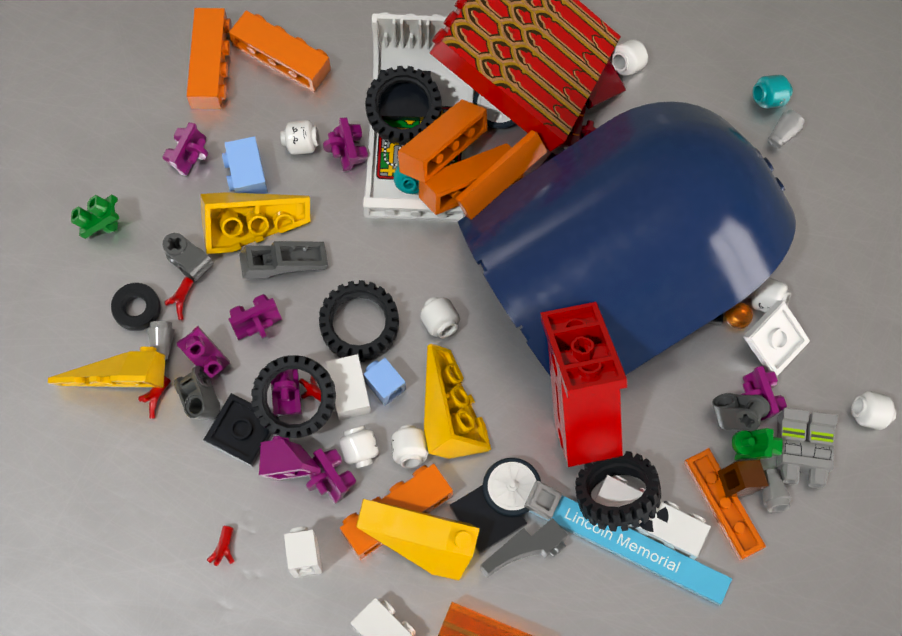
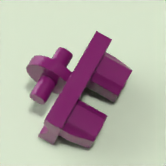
[323,117,368,171]
[162,122,208,176]
[228,294,282,340]
[177,326,230,378]
[741,366,787,422]
[271,369,302,417]
[306,448,356,504]

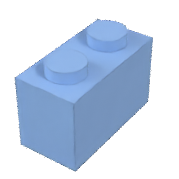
[222,136,268,194]

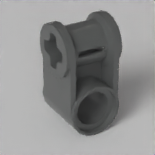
[162,233,214,282]
[174,365,220,420]
[712,393,770,431]

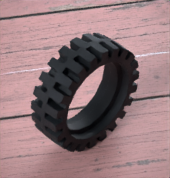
[365,66,442,145]
[319,280,399,362]
[251,355,336,438]
[575,451,661,532]

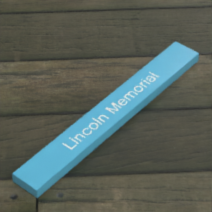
[529,495,732,606]

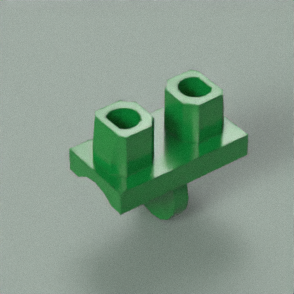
[71,194,119,239]
[732,428,783,461]

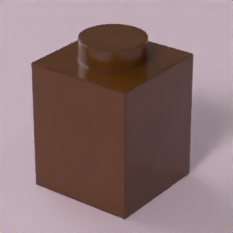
[718,460,769,498]

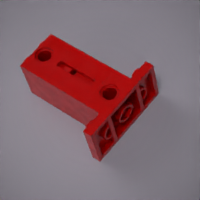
[540,302,627,467]

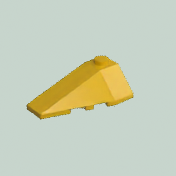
[200,192,310,254]
[424,343,491,459]
[48,347,166,388]
[356,498,480,580]

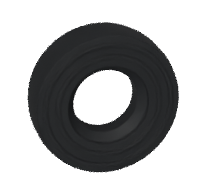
[111,283,161,331]

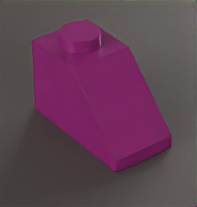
[259,436,321,481]

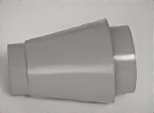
[768,110,805,148]
[147,321,175,361]
[762,469,791,513]

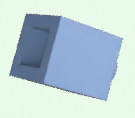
[363,358,406,406]

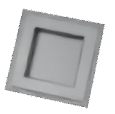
[524,481,562,519]

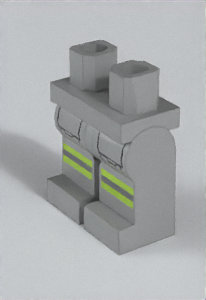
[776,408,838,488]

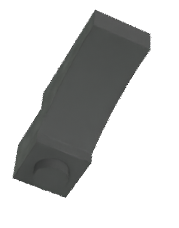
[239,241,328,279]
[480,518,568,578]

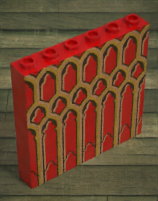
[429,0,621,152]

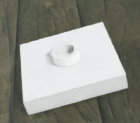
[743,300,810,377]

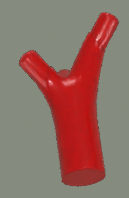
[164,277,194,320]
[138,376,171,419]
[299,376,321,402]
[207,526,234,566]

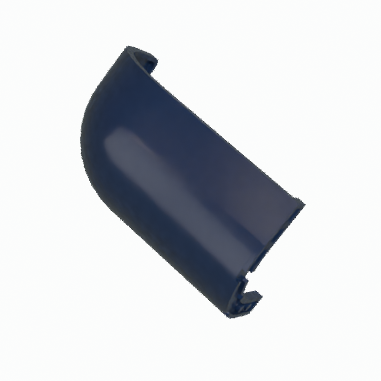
[457,102,796,377]

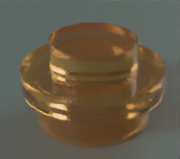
[725,303,753,329]

